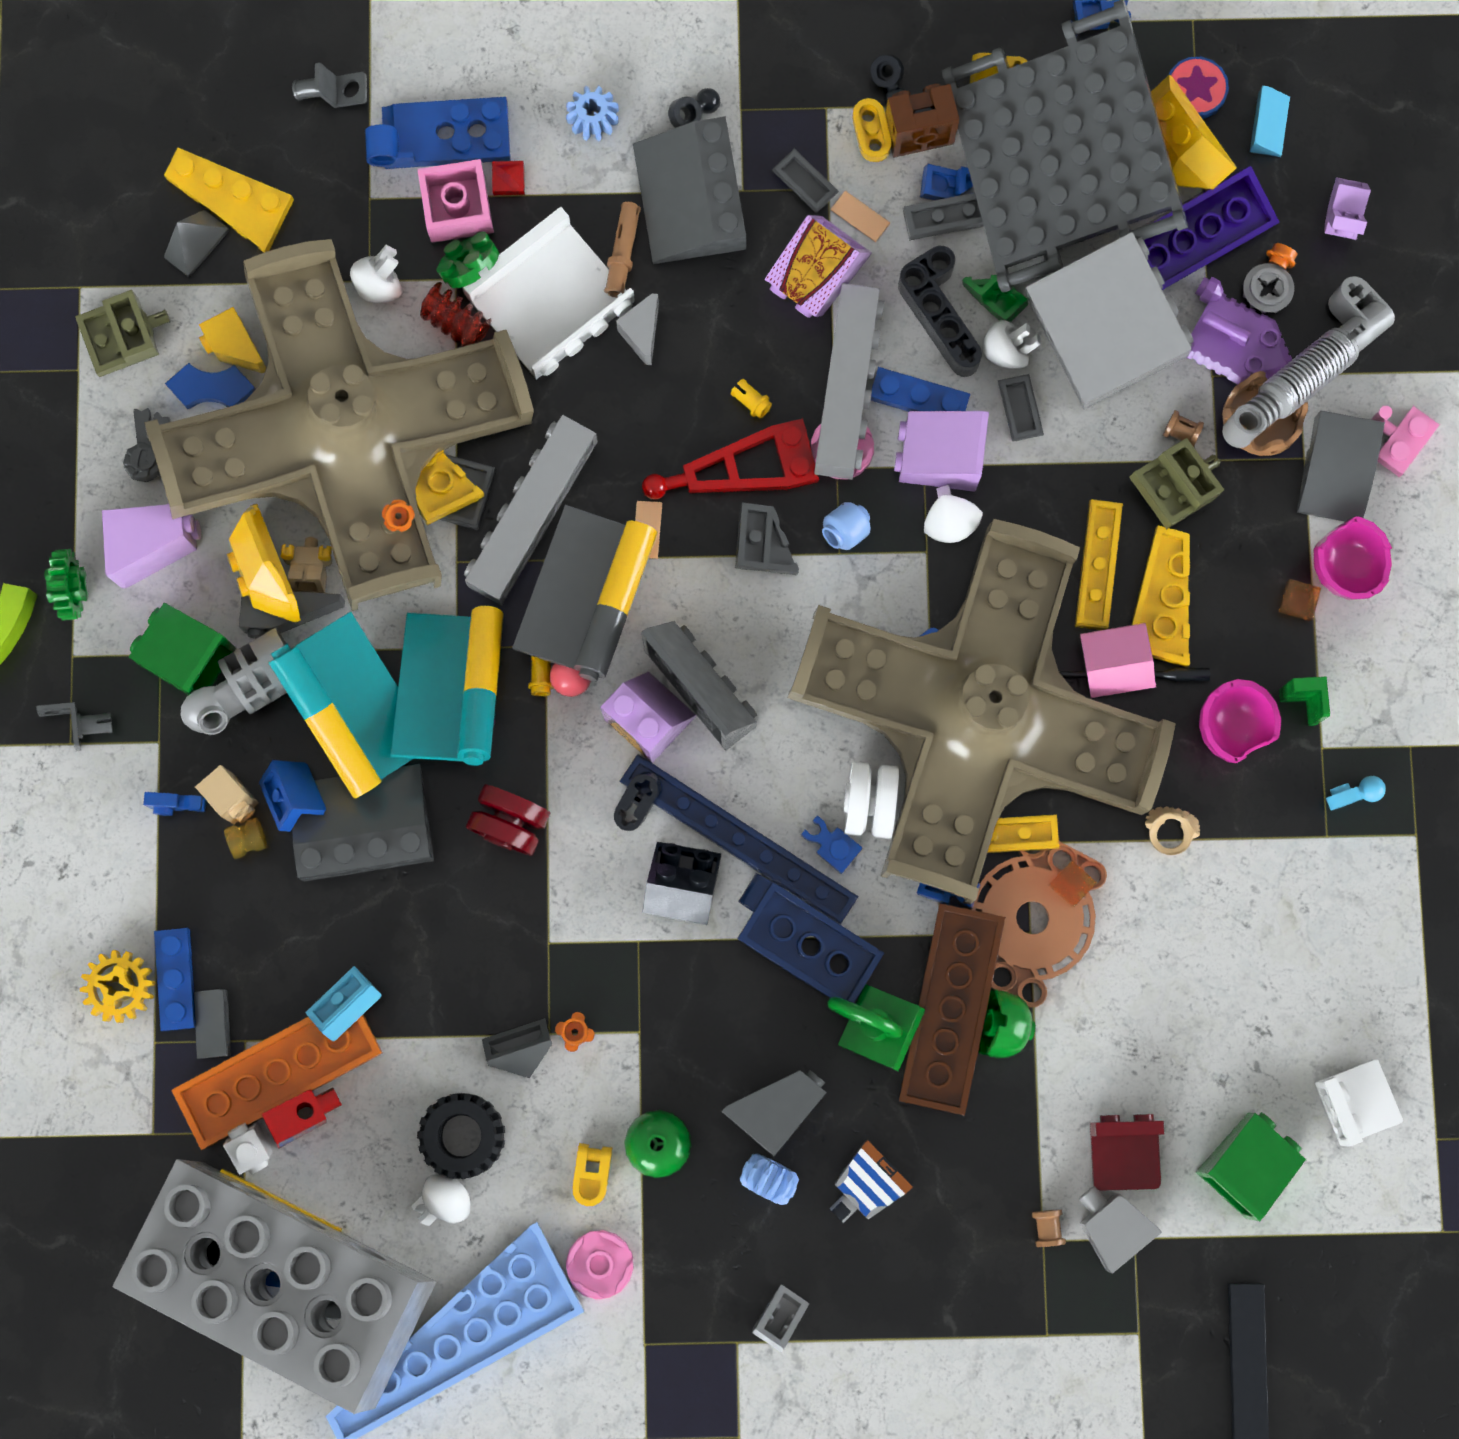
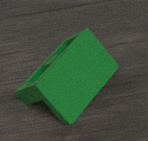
[1279,676,1330,726]

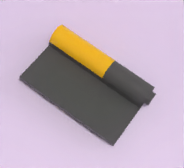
[512,505,657,682]

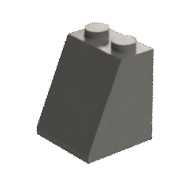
[721,1070,827,1156]

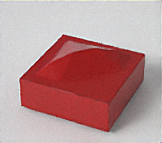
[492,161,525,196]

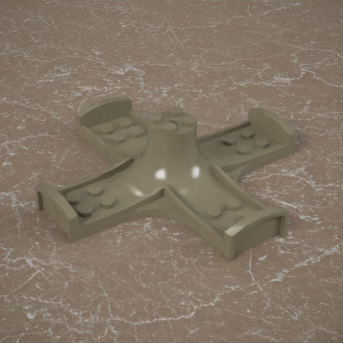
[144,239,534,611]
[787,519,1176,905]

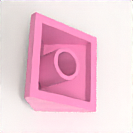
[1080,623,1156,698]

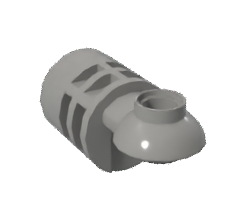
[180,628,287,735]

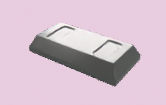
[772,148,839,213]
[998,374,1044,442]

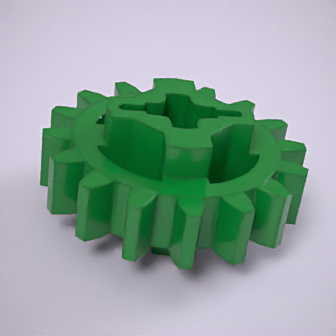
[44,549,88,621]

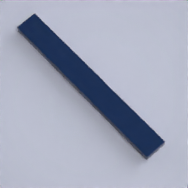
[620,754,859,925]

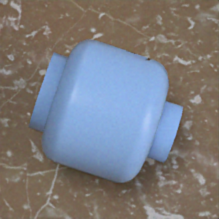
[822,502,871,550]

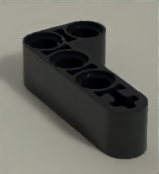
[898,246,982,377]

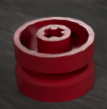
[466,784,551,856]

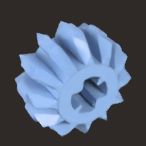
[566,86,619,141]
[740,1154,799,1205]

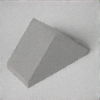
[616,294,659,365]
[752,1284,810,1353]

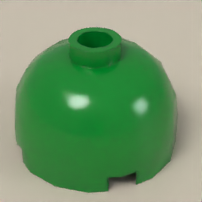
[978,990,1036,1058]
[624,1110,692,1178]

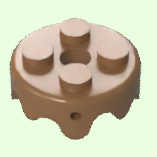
[1222,371,1308,456]

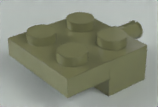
[75,290,171,377]
[1129,438,1224,530]

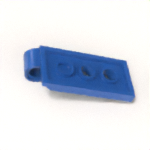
[365,97,511,169]

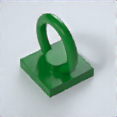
[827,984,925,1071]

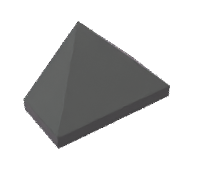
[164,210,230,278]
[482,1018,552,1078]

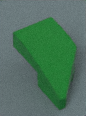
[962,275,1028,323]

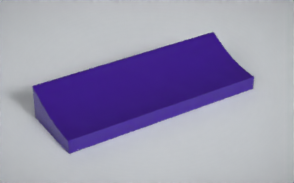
[1141,166,1280,290]

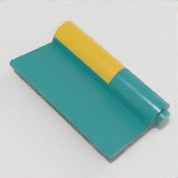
[391,606,504,766]
[268,611,414,798]

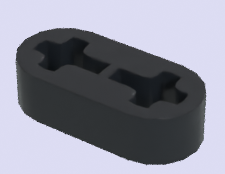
[614,772,662,831]

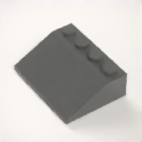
[633,116,746,264]
[641,621,757,751]
[292,764,434,882]

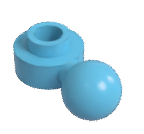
[1326,776,1386,811]

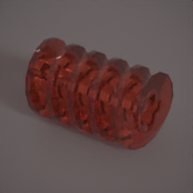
[420,282,492,347]

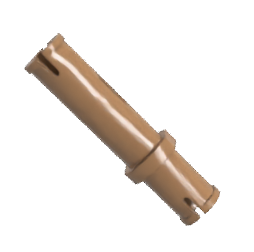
[604,202,641,298]

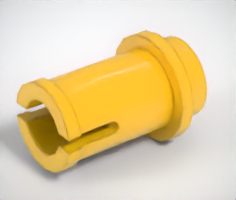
[730,379,772,418]
[528,656,554,696]

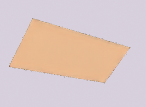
[830,191,890,242]
[635,501,662,559]

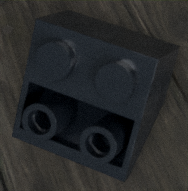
[642,842,721,925]

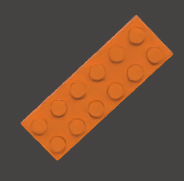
[171,1015,383,1150]

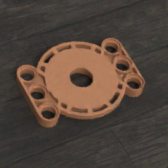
[970,841,1107,1008]

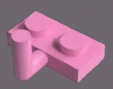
[1371,406,1440,478]

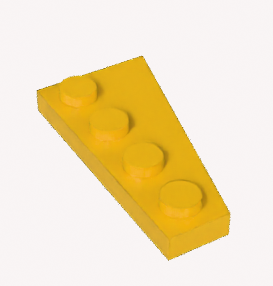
[164,148,294,252]
[415,450,484,525]
[1131,525,1190,667]

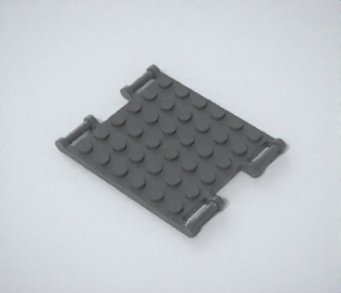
[942,0,1188,293]

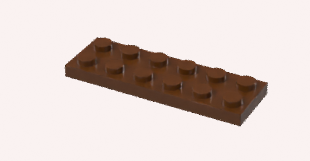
[899,903,1006,1115]

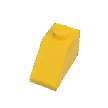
[199,307,267,374]

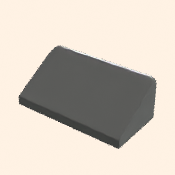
[194,989,231,1059]

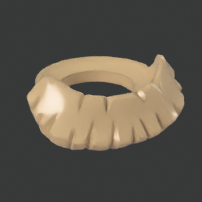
[1145,806,1200,855]

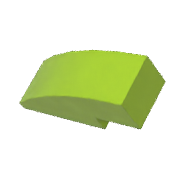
[0,583,37,665]

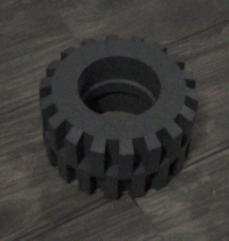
[417,1093,506,1179]

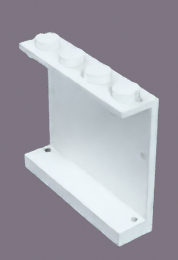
[462,207,635,380]

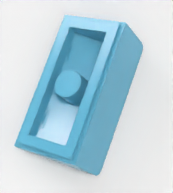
[1249,85,1290,157]
[305,966,381,1041]

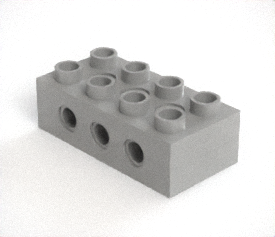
[112,1159,437,1414]

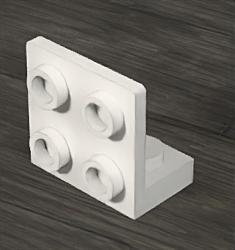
[1315,1060,1403,1146]

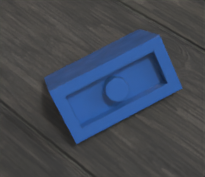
[259,760,326,832]

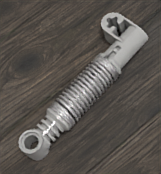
[1222,276,1395,448]

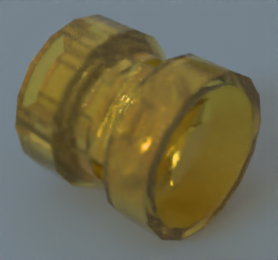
[224,817,268,859]

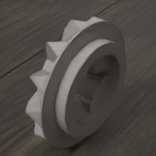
[1242,263,1294,314]

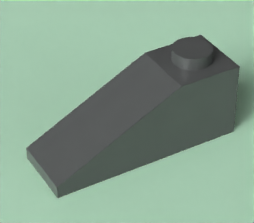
[239,591,345,639]

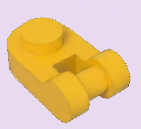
[572,1143,613,1207]

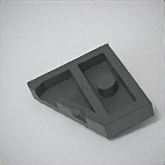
[735,503,799,575]

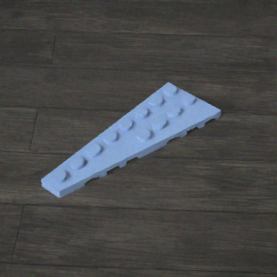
[326,1222,584,1439]

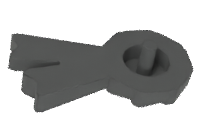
[123,408,171,482]

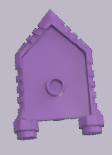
[1186,277,1292,385]

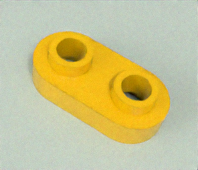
[852,98,891,162]

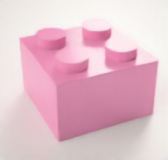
[417,159,494,243]

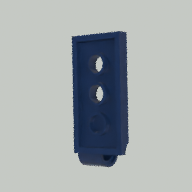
[737,873,884,1003]

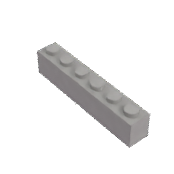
[814,283,884,480]
[464,415,598,606]

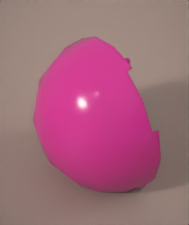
[1313,517,1392,600]
[1199,679,1281,763]

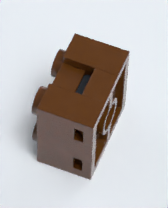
[885,84,960,158]

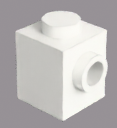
[223,1122,273,1175]

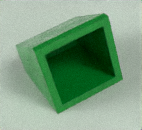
[128,602,236,695]
[1196,1112,1306,1222]

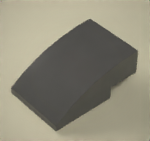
[1297,410,1385,522]

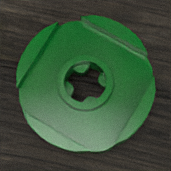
[437,231,499,288]

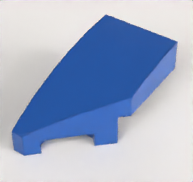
[920,164,973,200]

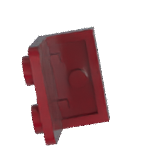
[1090,1114,1164,1191]

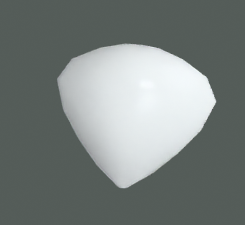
[350,245,403,303]
[982,320,1041,368]
[924,485,983,543]
[411,1174,470,1226]

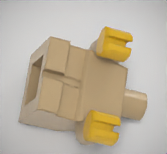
[280,537,333,593]

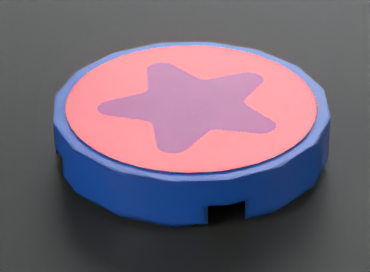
[1169,56,1229,119]

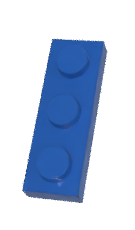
[871,367,970,412]
[154,928,195,1031]

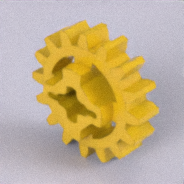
[79,950,156,1023]

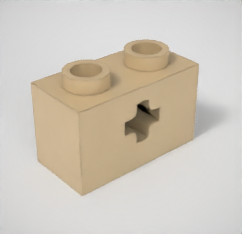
[195,765,259,824]

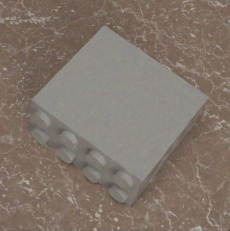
[1026,232,1194,409]

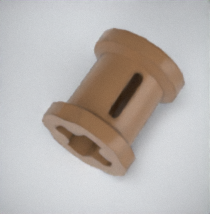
[1163,410,1204,447]
[1032,1209,1066,1247]

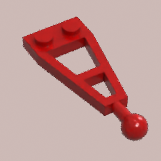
[642,419,819,500]

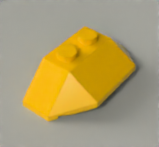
[1151,75,1237,190]
[227,503,301,623]

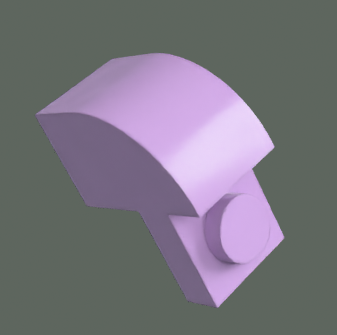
[1324,177,1371,240]

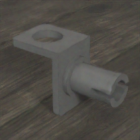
[292,62,367,108]
[36,702,113,751]

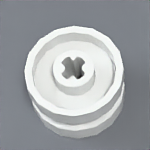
[843,762,899,839]

